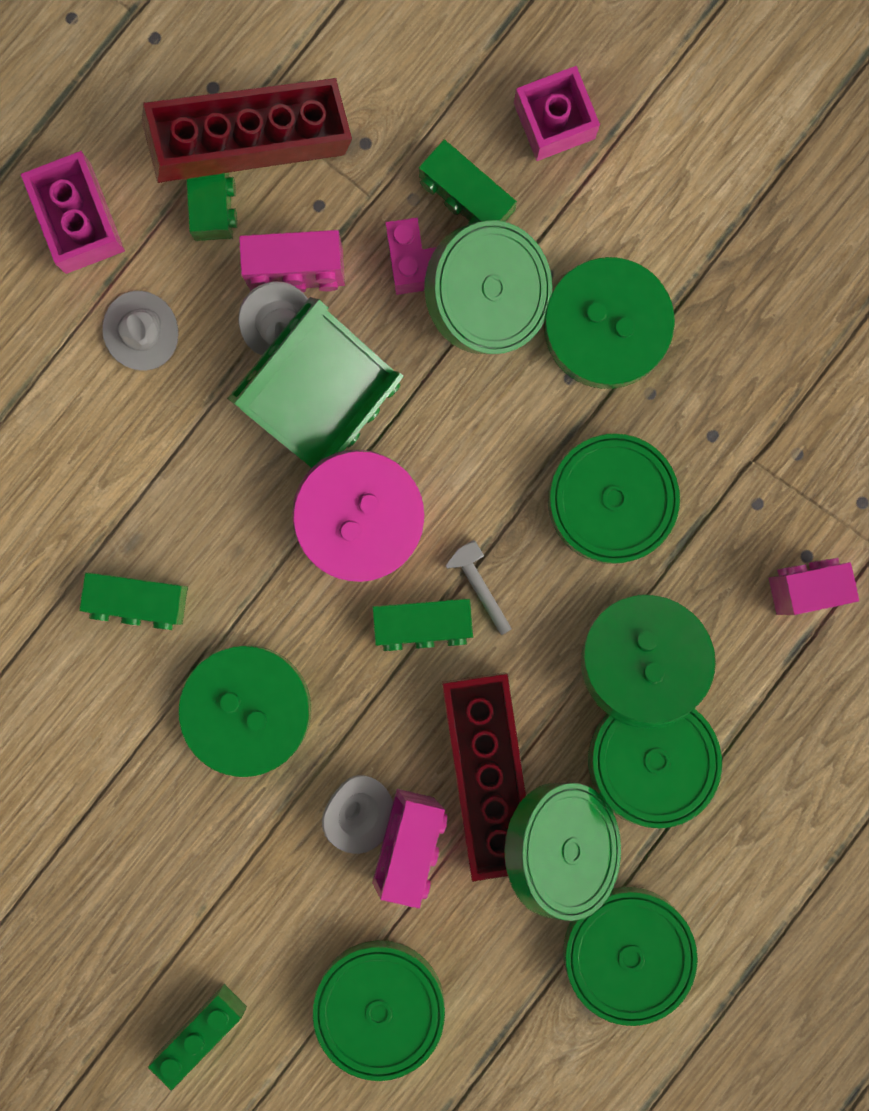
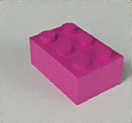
[21,151,125,274]
[239,230,345,292]
[372,789,447,909]

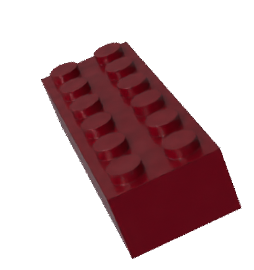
[142,78,352,183]
[442,672,526,882]

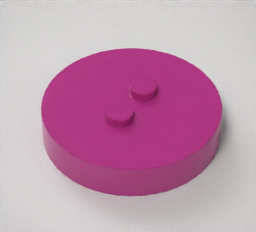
[292,450,424,582]

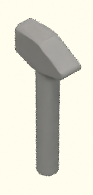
[446,540,512,635]

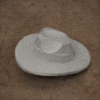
[238,281,308,355]
[103,291,178,370]
[322,775,393,854]

